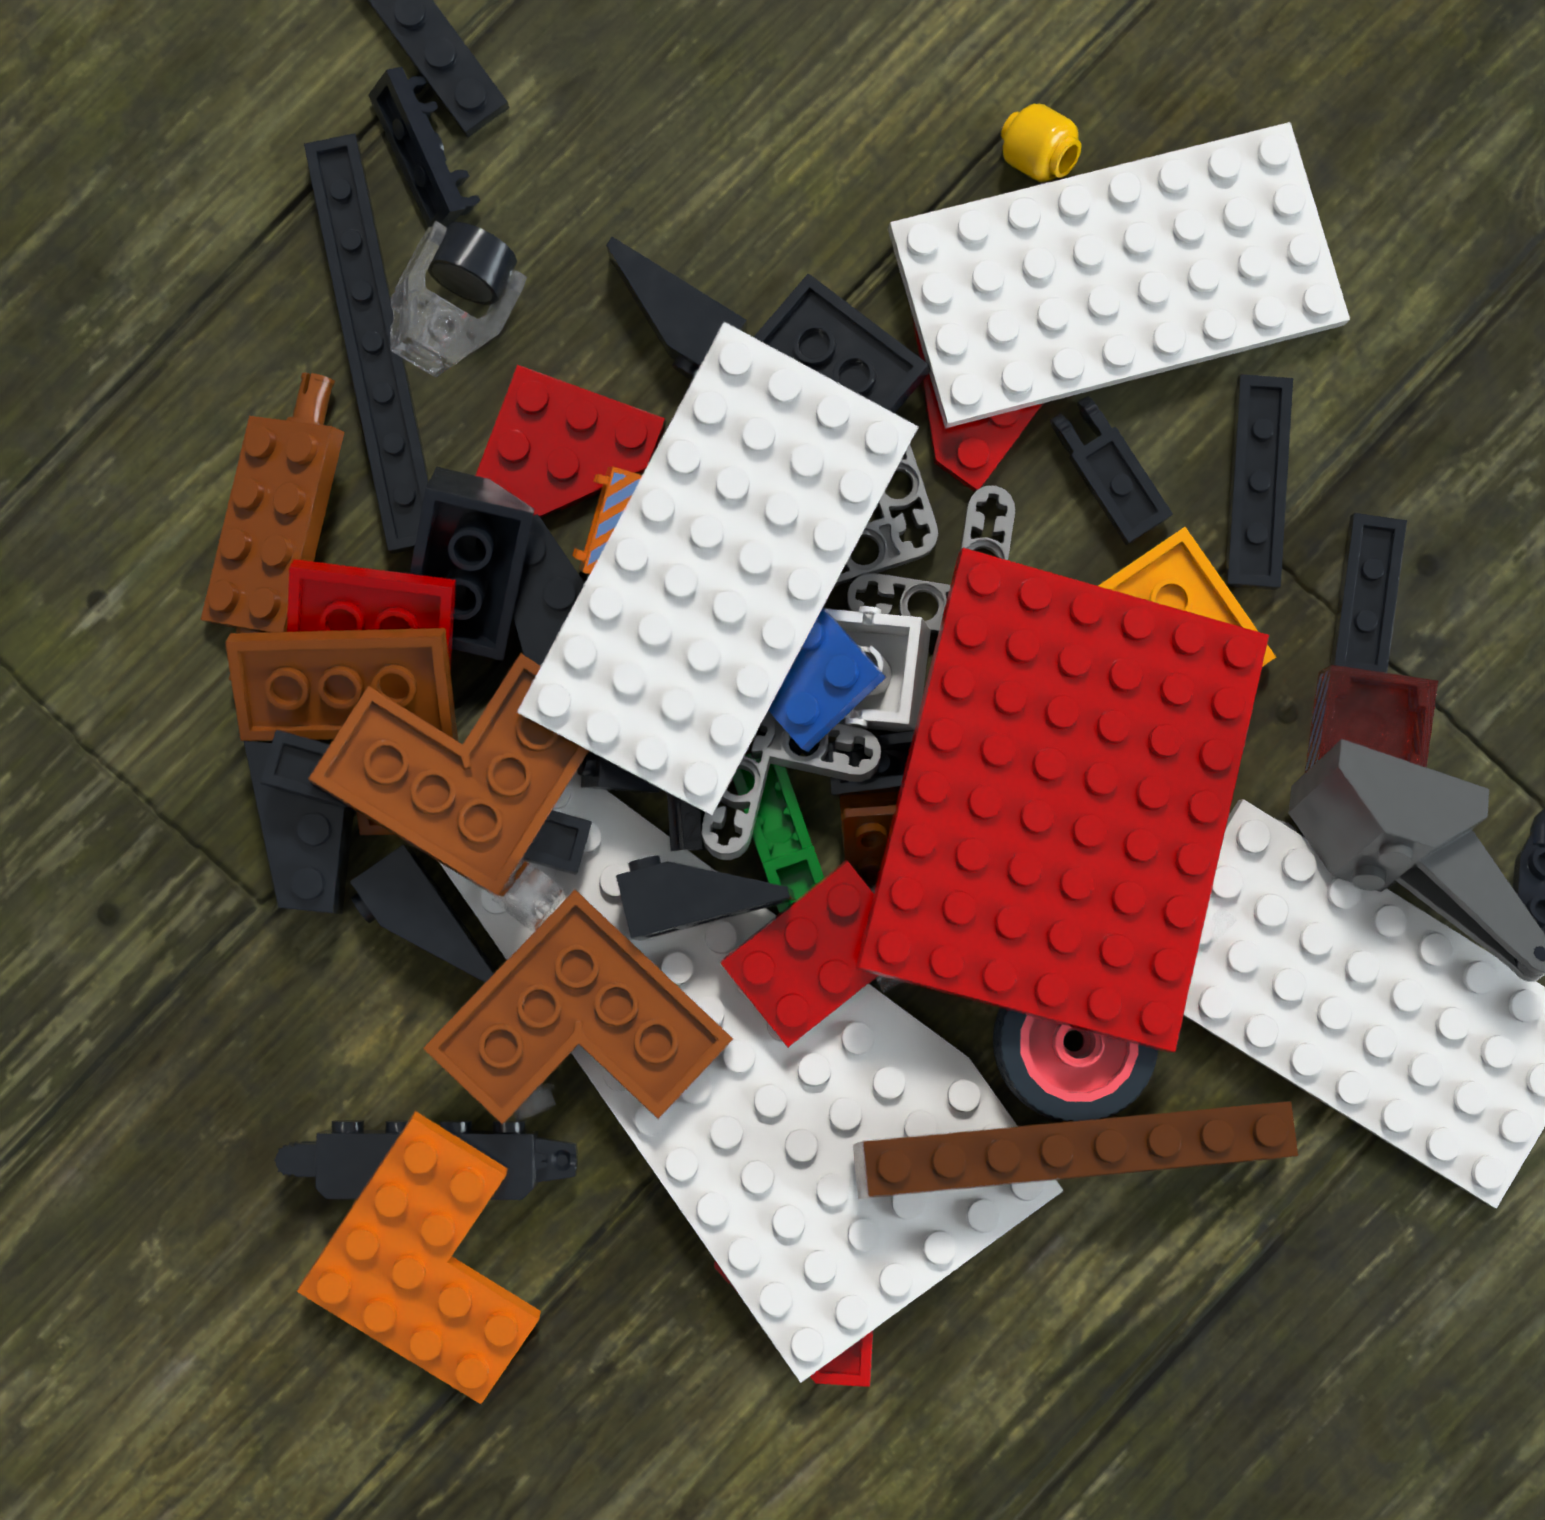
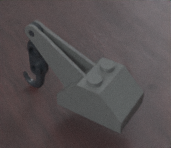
[1288,739,1545,982]

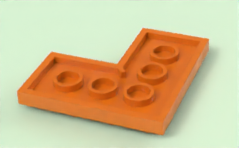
[297,1111,541,1404]

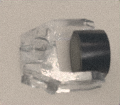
[390,221,527,378]

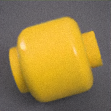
[1001,103,1081,182]

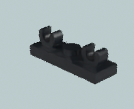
[368,67,480,235]

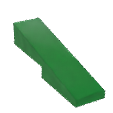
[732,753,824,914]

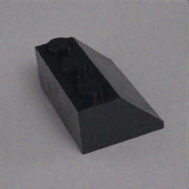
[410,466,535,661]

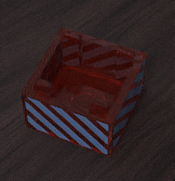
[1305,665,1438,773]

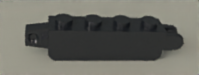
[273,1120,578,1200]

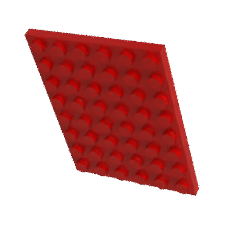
[856,548,1269,1053]

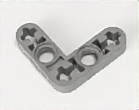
[834,444,938,587]
[847,486,1015,634]
[702,711,881,860]

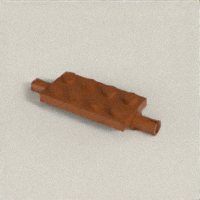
[200,372,344,681]

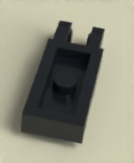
[1050,396,1173,546]

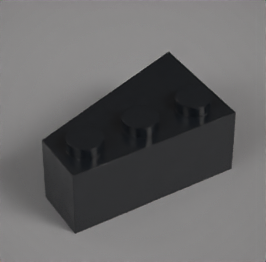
[244,741,354,914]

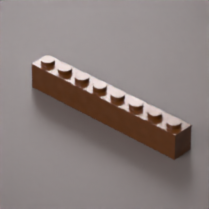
[853,1101,1298,1199]

